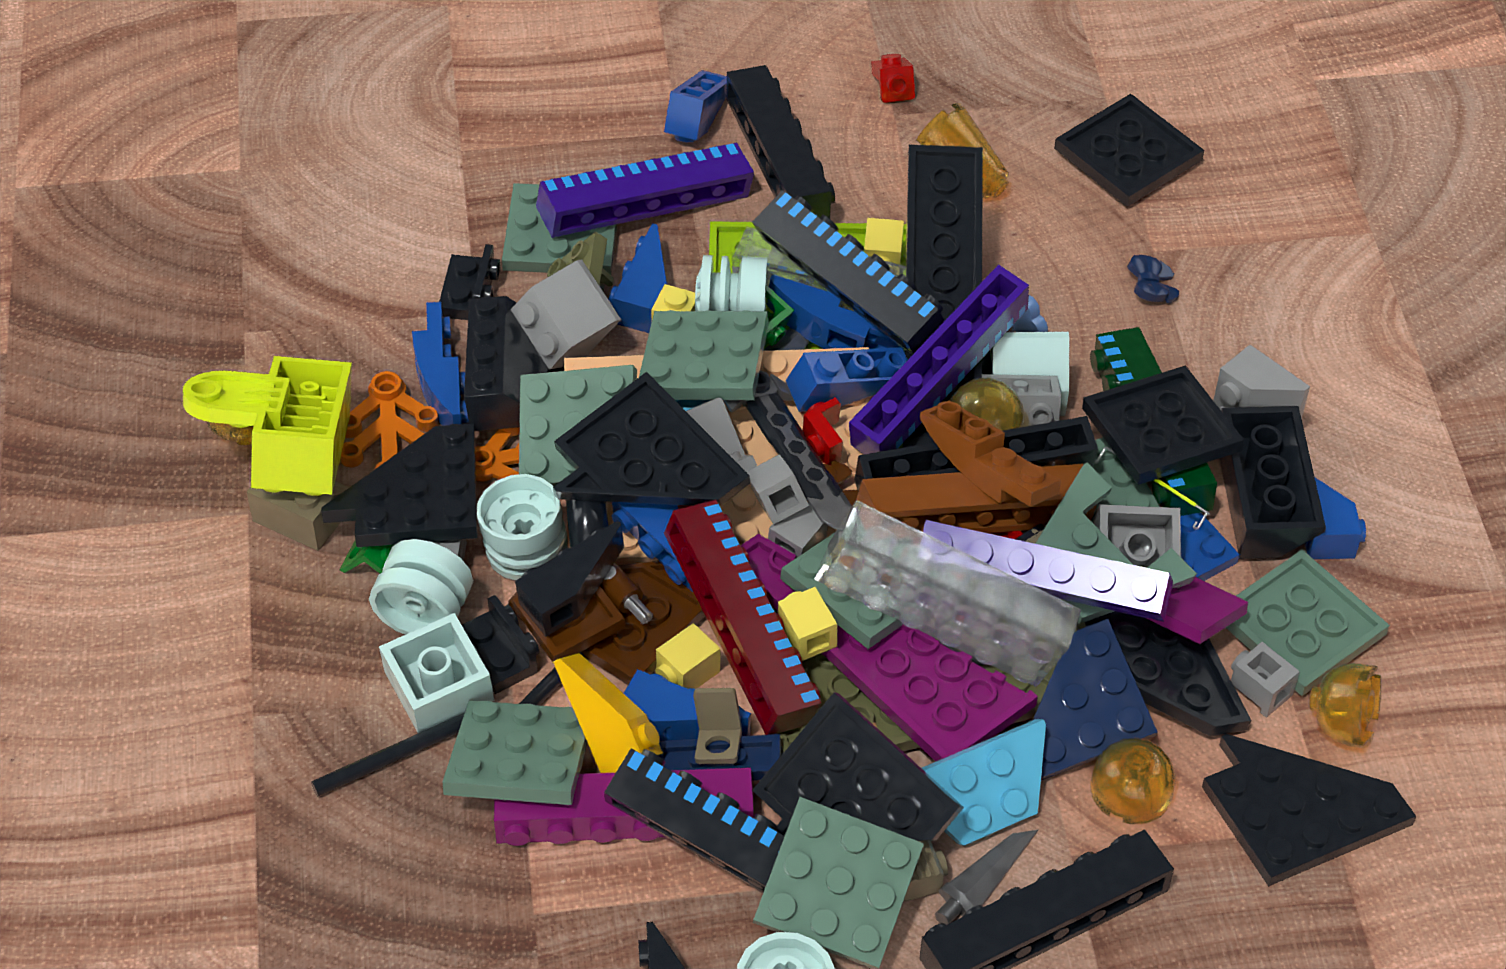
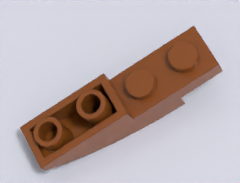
[920,401,1061,507]

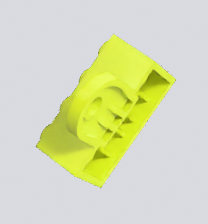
[183,356,352,496]

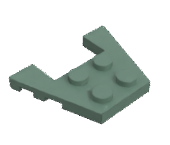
[1035,462,1197,624]

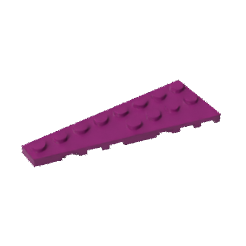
[740,534,1038,762]

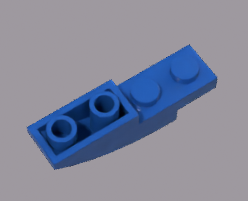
[766,274,904,351]
[412,302,469,426]

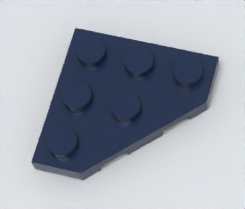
[1033,619,1158,781]

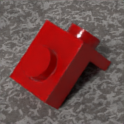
[871,54,915,103]
[803,397,843,466]

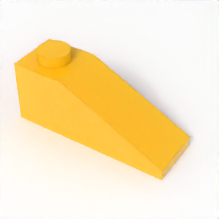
[553,653,663,773]

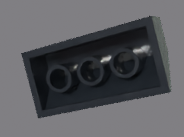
[464,296,548,431]
[1219,406,1326,559]

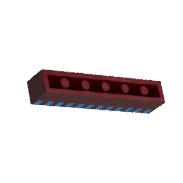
[664,500,821,735]

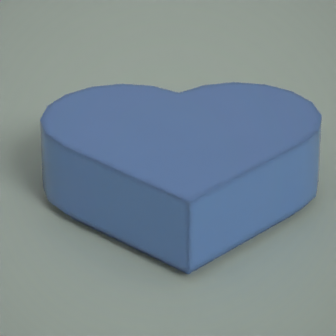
[1013,295,1048,332]

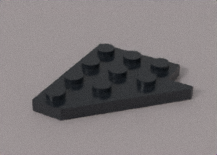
[553,372,750,506]
[321,423,478,547]
[1057,611,1252,736]
[752,692,964,842]
[1202,734,1416,887]

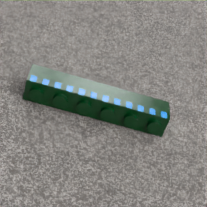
[1090,327,1217,516]

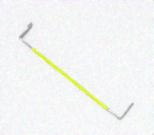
[1094,447,1210,530]

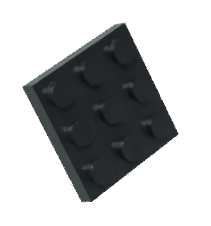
[1054,94,1205,207]
[1082,365,1244,485]

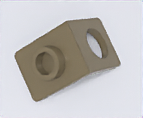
[693,688,742,764]

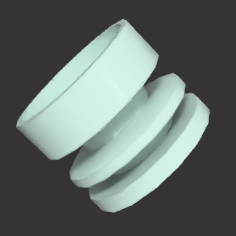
[695,255,767,311]
[477,474,568,580]

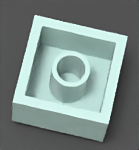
[379,613,494,733]

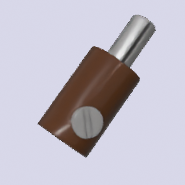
[600,563,653,624]

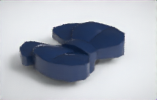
[1127,255,1180,304]

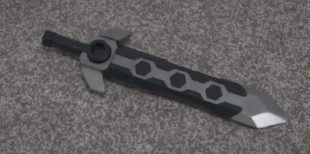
[724,371,855,535]

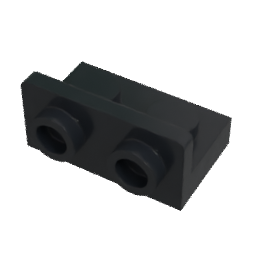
[439,244,500,320]
[462,595,540,694]

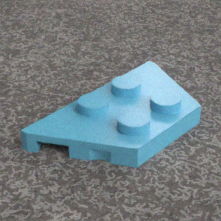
[922,719,1046,846]

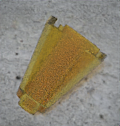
[916,103,1009,199]

